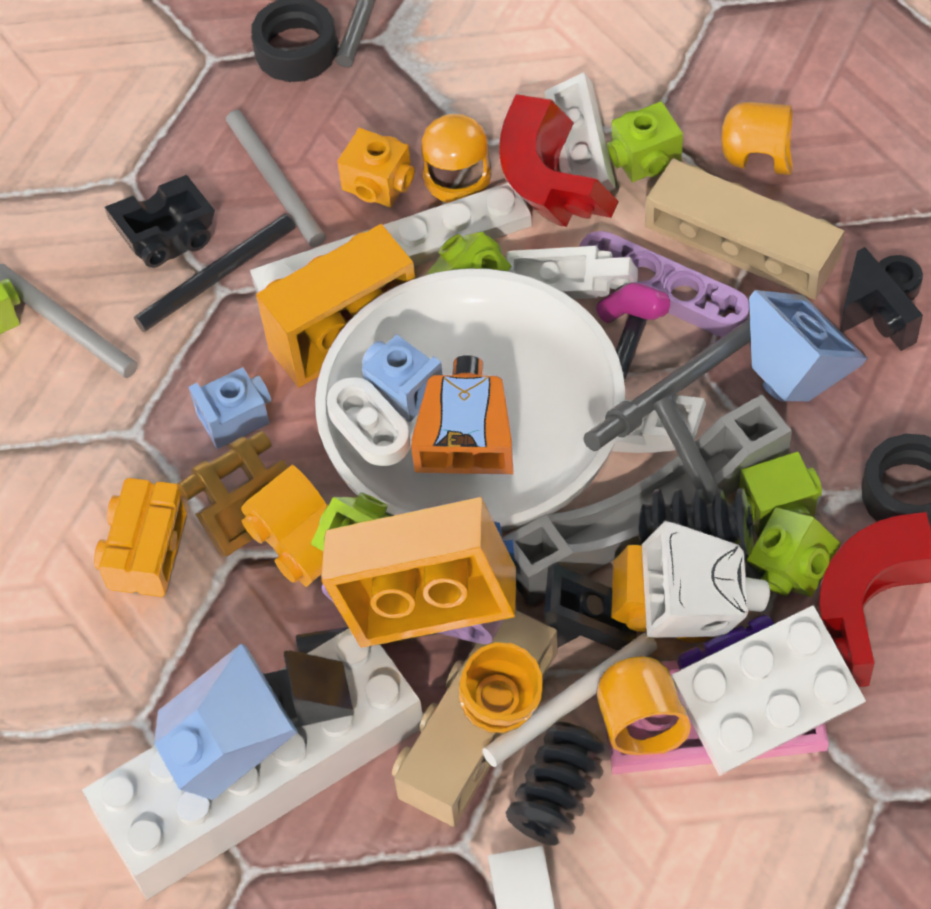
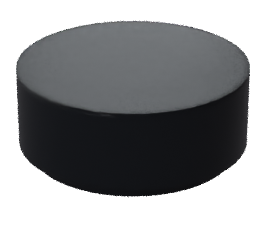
[879,255,923,301]

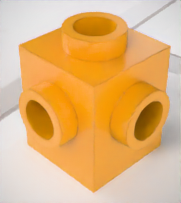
[337,128,414,208]

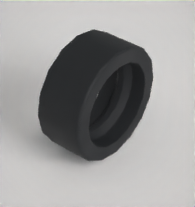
[251,0,337,82]
[862,433,931,529]

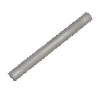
[226,110,326,247]
[0,264,138,378]

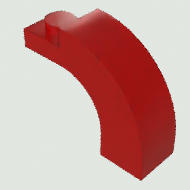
[499,94,619,227]
[817,512,931,687]

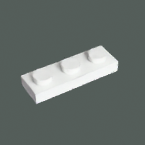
[544,72,616,191]

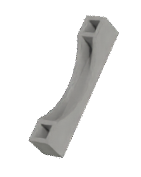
[502,394,792,607]

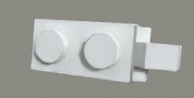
[506,246,638,299]

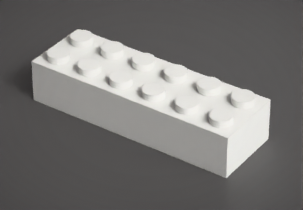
[82,628,423,900]

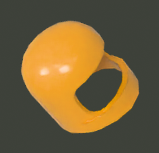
[721,102,793,175]
[421,113,491,203]
[459,642,542,733]
[596,656,691,755]

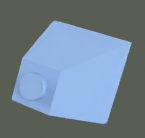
[749,290,868,402]
[154,644,298,800]

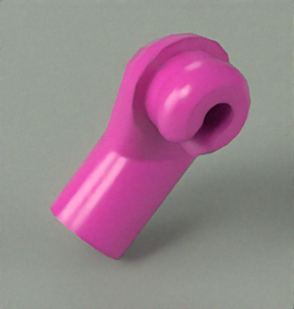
[596,283,671,323]

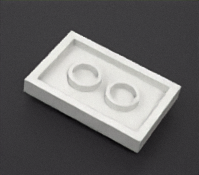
[671,605,866,776]

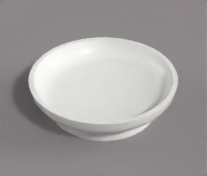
[315,269,625,533]

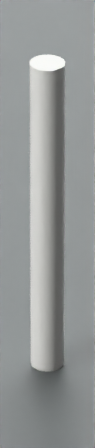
[482,632,657,767]

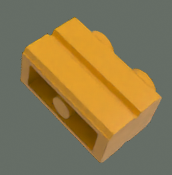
[94,478,189,597]

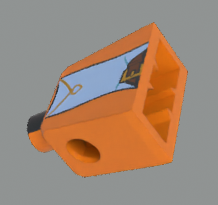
[411,355,514,474]

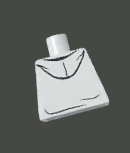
[642,521,770,638]

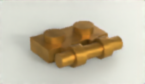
[177,430,288,557]

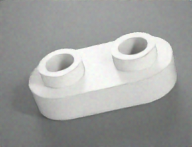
[327,377,410,466]

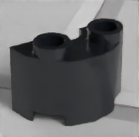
[105,175,215,268]

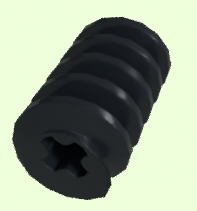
[638,489,754,555]
[506,721,613,846]

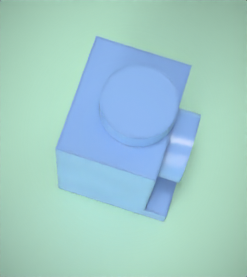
[362,334,443,422]
[189,367,271,449]

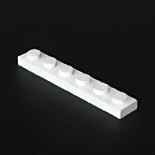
[250,183,532,293]

